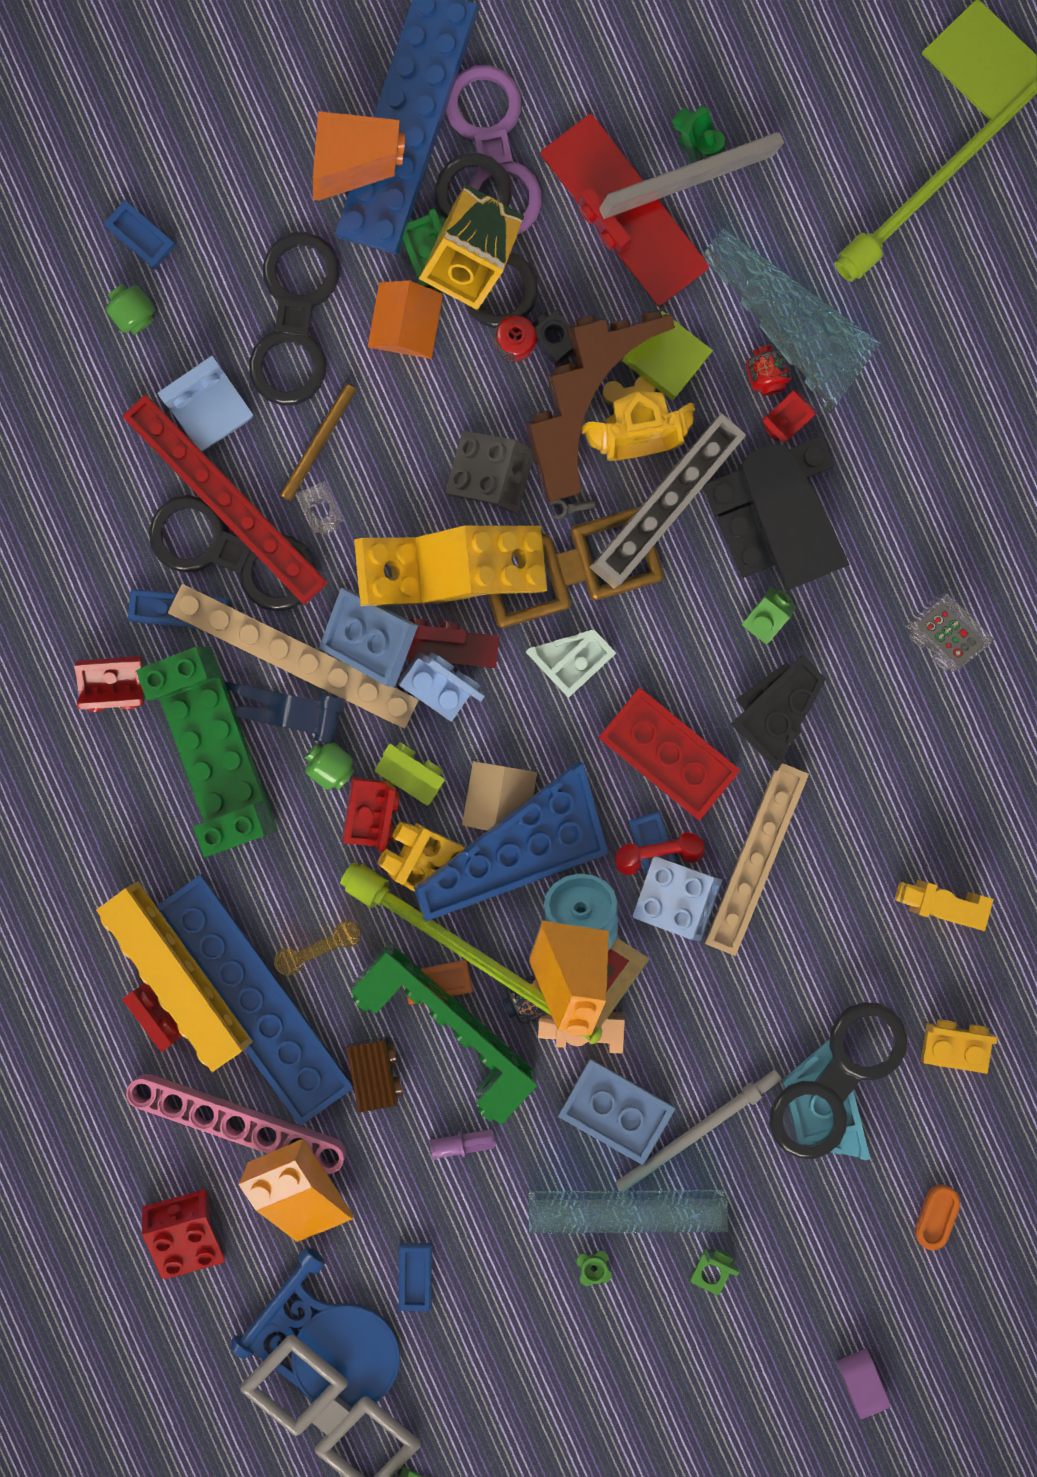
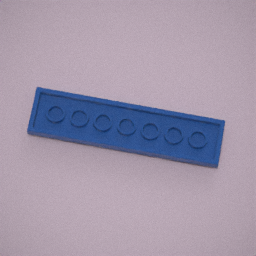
[335,0,479,255]
[156,874,354,1126]

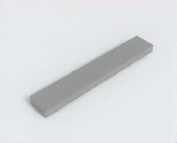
[599,132,784,219]

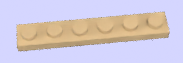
[704,763,809,956]

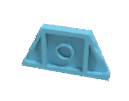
[782,1039,870,1160]

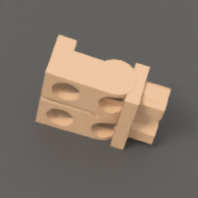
[538,1011,625,1054]

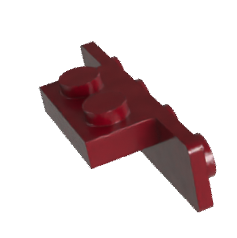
[406,618,499,668]

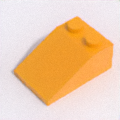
[238,1139,354,1242]

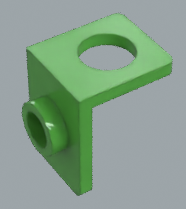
[690,1247,739,1295]

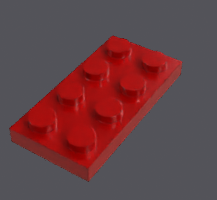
[598,687,741,821]

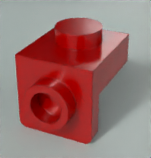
[762,389,818,444]

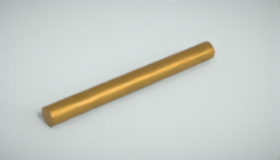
[280,383,357,502]

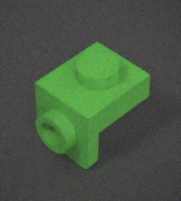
[741,587,796,645]

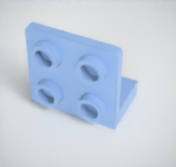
[158,356,253,452]
[397,652,485,722]
[633,857,722,941]

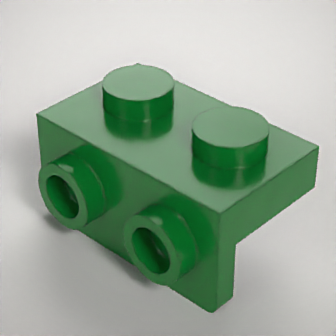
[403,208,446,288]

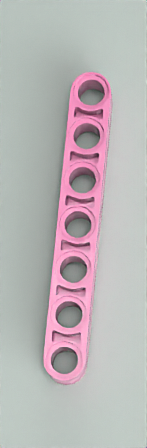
[126,1074,346,1174]

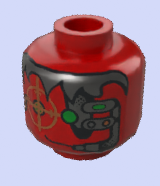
[494,315,537,362]
[745,345,792,396]

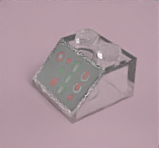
[906,593,995,671]

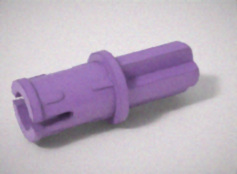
[429,1129,496,1160]

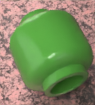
[106,284,155,335]
[305,742,354,790]

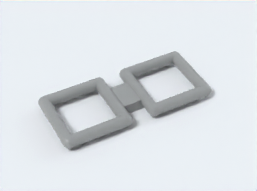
[241,1335,421,1477]

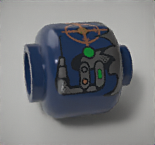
[502,975,547,1024]

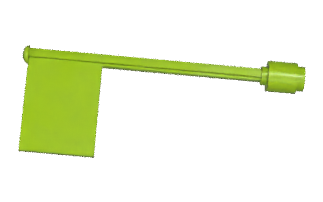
[834,0,1037,282]

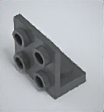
[446,431,534,513]

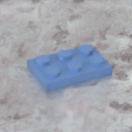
[319,588,418,687]
[557,1058,676,1165]

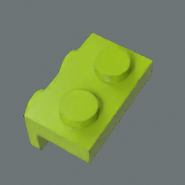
[375,742,446,805]

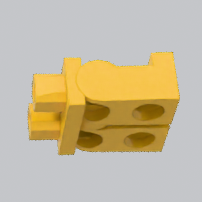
[377,821,467,891]
[894,880,994,931]

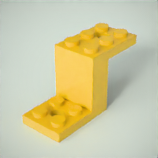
[354,526,547,606]

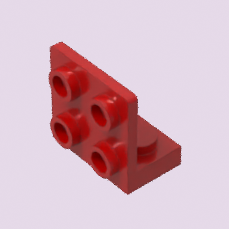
[122,983,182,1052]
[142,1189,225,1279]

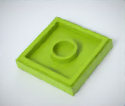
[622,311,713,401]

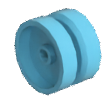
[544,874,618,950]

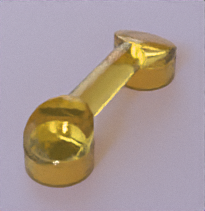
[274,921,361,975]

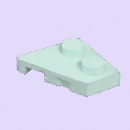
[526,629,616,698]

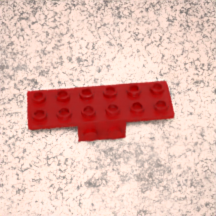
[540,114,709,307]

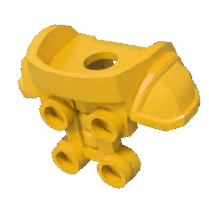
[581,376,695,461]

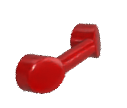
[614,832,705,875]

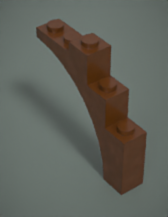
[525,310,675,502]

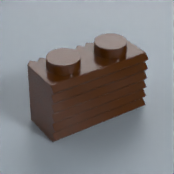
[346,1037,403,1113]

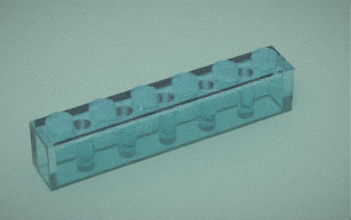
[528,1190,728,1234]

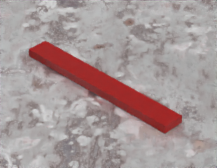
[122,394,328,606]

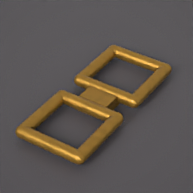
[487,507,664,628]

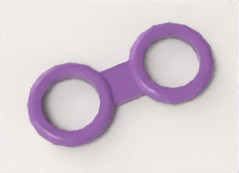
[446,65,542,234]

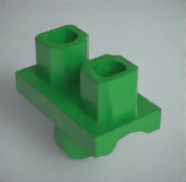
[672,105,726,163]

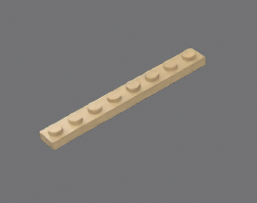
[168,584,419,729]

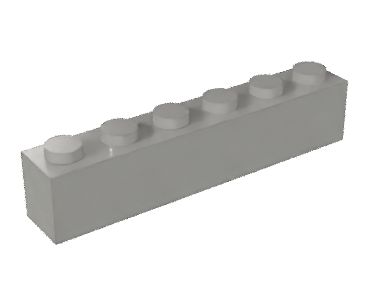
[589,413,746,589]

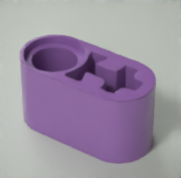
[836,1348,891,1420]

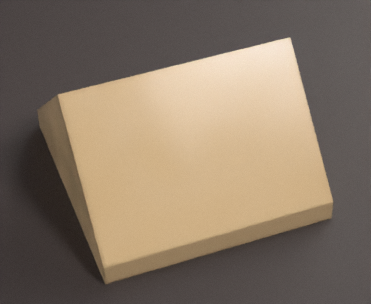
[462,761,537,831]

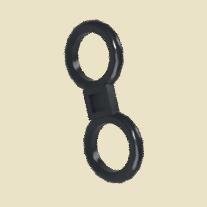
[435,152,538,329]
[249,232,340,406]
[149,495,316,611]
[769,1002,908,1159]

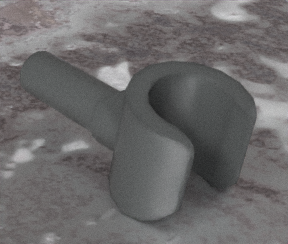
[549,500,596,520]

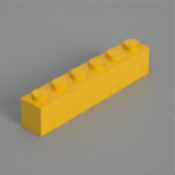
[96,882,253,1072]

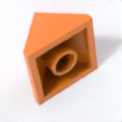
[368,280,443,359]

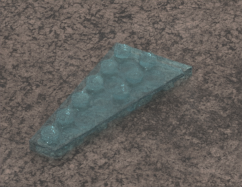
[703,228,881,414]

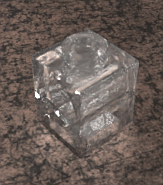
[295,481,344,536]

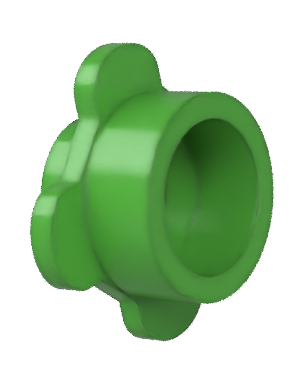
[577,1250,612,1286]

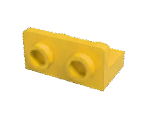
[921,1019,998,1074]

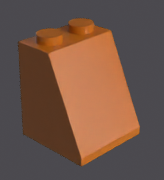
[313,111,405,201]

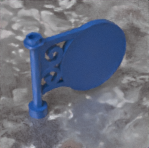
[230,1246,400,1407]

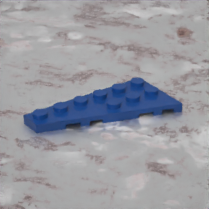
[414,761,608,921]

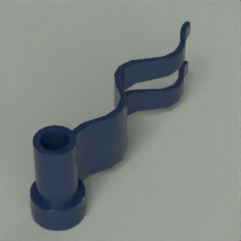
[224,681,346,744]

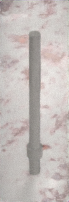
[615,1069,782,1193]

